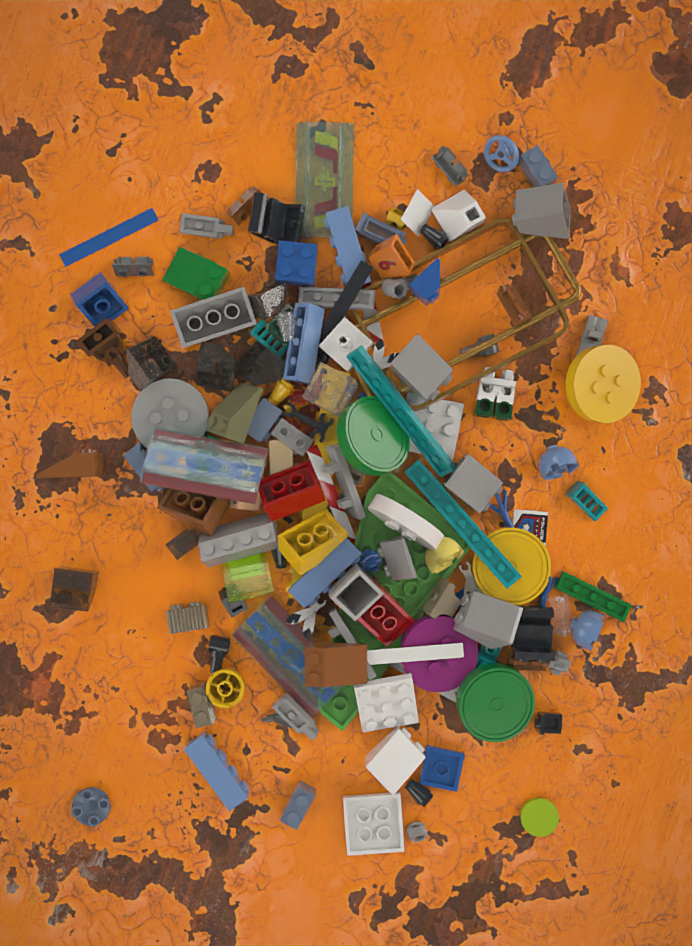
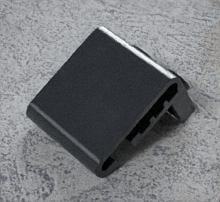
[248,192,306,244]
[511,605,555,663]

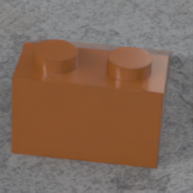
[36,449,105,478]
[157,476,230,536]
[305,642,367,687]

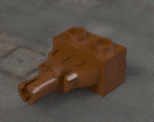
[76,318,134,379]

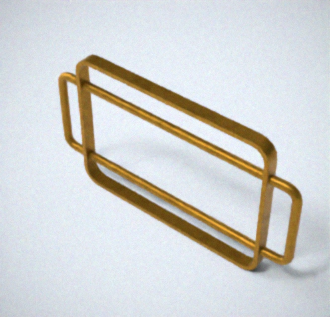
[352,218,581,411]

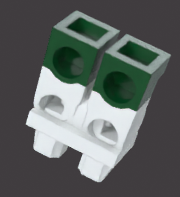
[472,367,516,421]

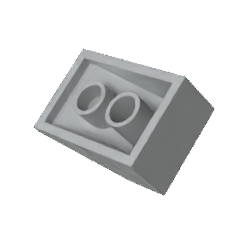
[378,535,417,581]

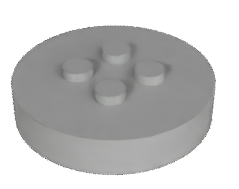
[131,379,210,455]

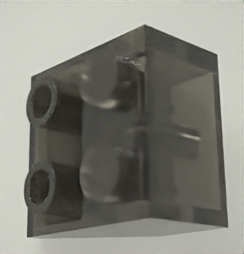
[49,566,99,612]

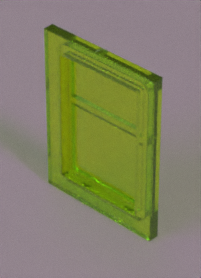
[221,552,274,603]

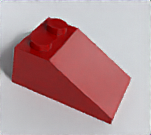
[357,577,416,647]

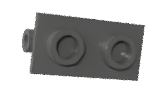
[431,146,469,186]
[112,256,154,277]

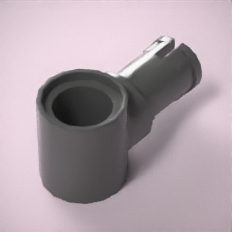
[460,333,500,358]

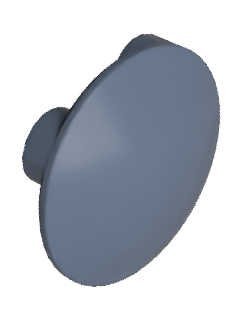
[71,787,111,827]

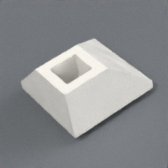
[431,190,486,242]

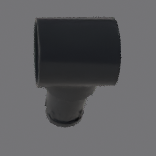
[208,635,231,674]

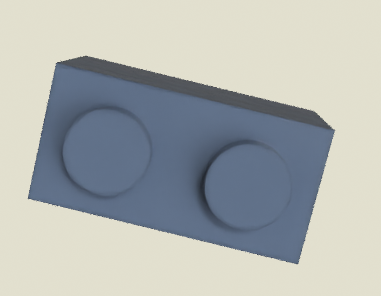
[518,145,558,187]
[247,398,284,443]
[280,780,316,830]

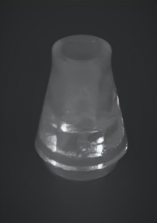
[276,312,296,342]

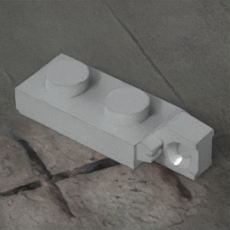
[179,213,234,239]
[272,693,319,740]

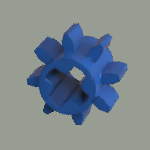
[360,548,382,573]

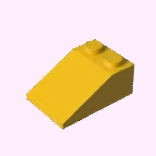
[277,509,349,575]

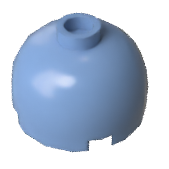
[538,445,579,480]
[570,611,605,651]

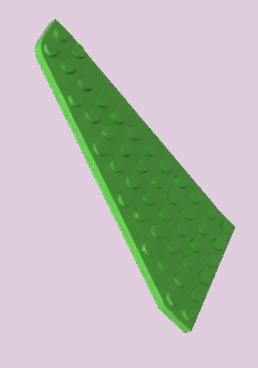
[318,472,470,732]

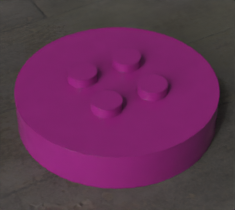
[400,614,478,693]

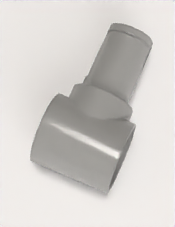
[382,274,418,299]

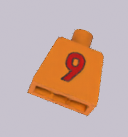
[366,234,415,279]

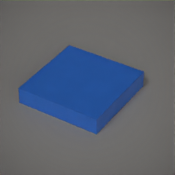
[419,745,465,792]

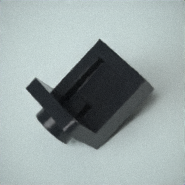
[534,711,562,735]

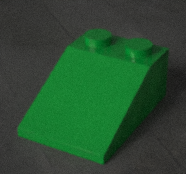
[162,247,230,301]

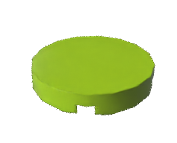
[520,797,559,837]

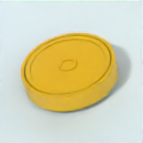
[566,345,641,423]
[472,528,551,605]

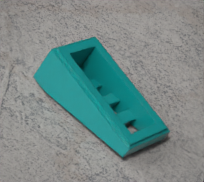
[250,319,289,359]
[566,481,608,522]

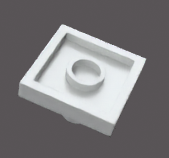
[319,317,374,372]

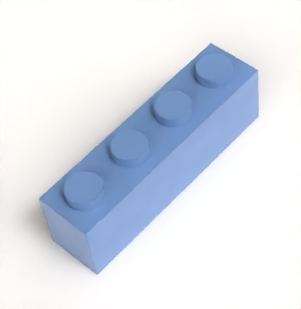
[323,206,371,286]
[283,303,325,384]
[288,538,361,608]
[184,731,250,812]

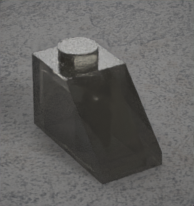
[248,282,289,320]
[165,528,200,560]

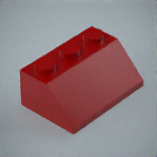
[257,460,326,522]

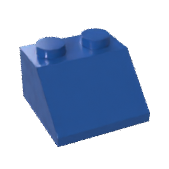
[70,272,129,327]

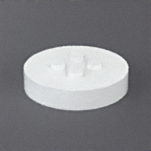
[368,494,444,550]

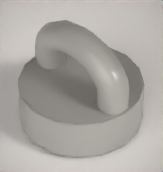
[407,821,428,842]

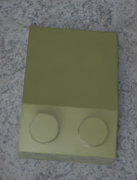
[206,382,263,444]

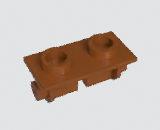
[227,186,261,226]
[496,284,532,326]
[507,650,548,671]

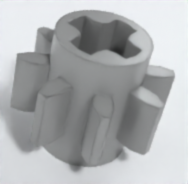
[548,650,570,676]

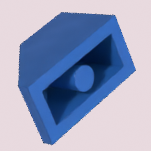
[409,258,440,306]

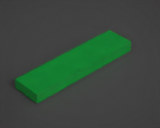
[554,571,632,622]

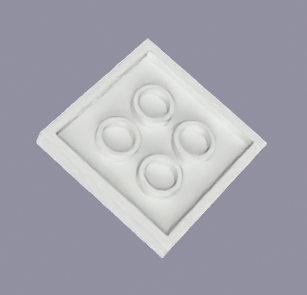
[406,393,464,460]
[354,673,419,732]
[343,792,405,856]

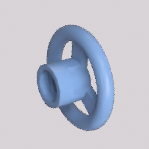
[484,135,519,173]

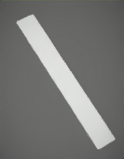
[367,643,464,665]

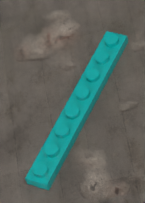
[346,345,456,477]
[404,459,522,589]

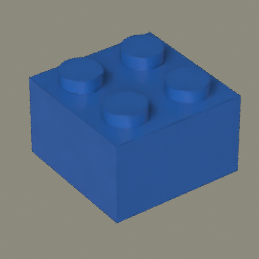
[275,241,318,287]

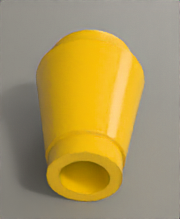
[268,377,295,406]

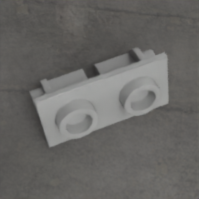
[271,418,313,456]

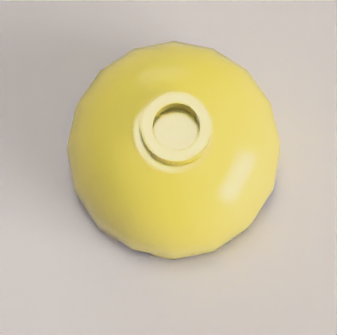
[424,537,464,574]

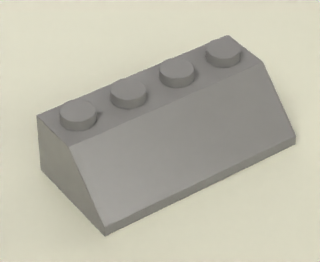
[170,287,257,348]
[198,513,279,568]

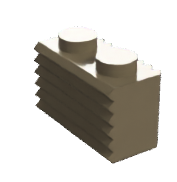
[166,601,209,634]
[186,682,216,728]

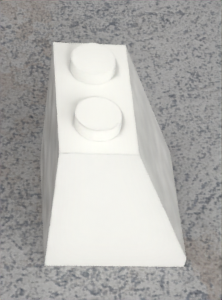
[365,726,426,795]

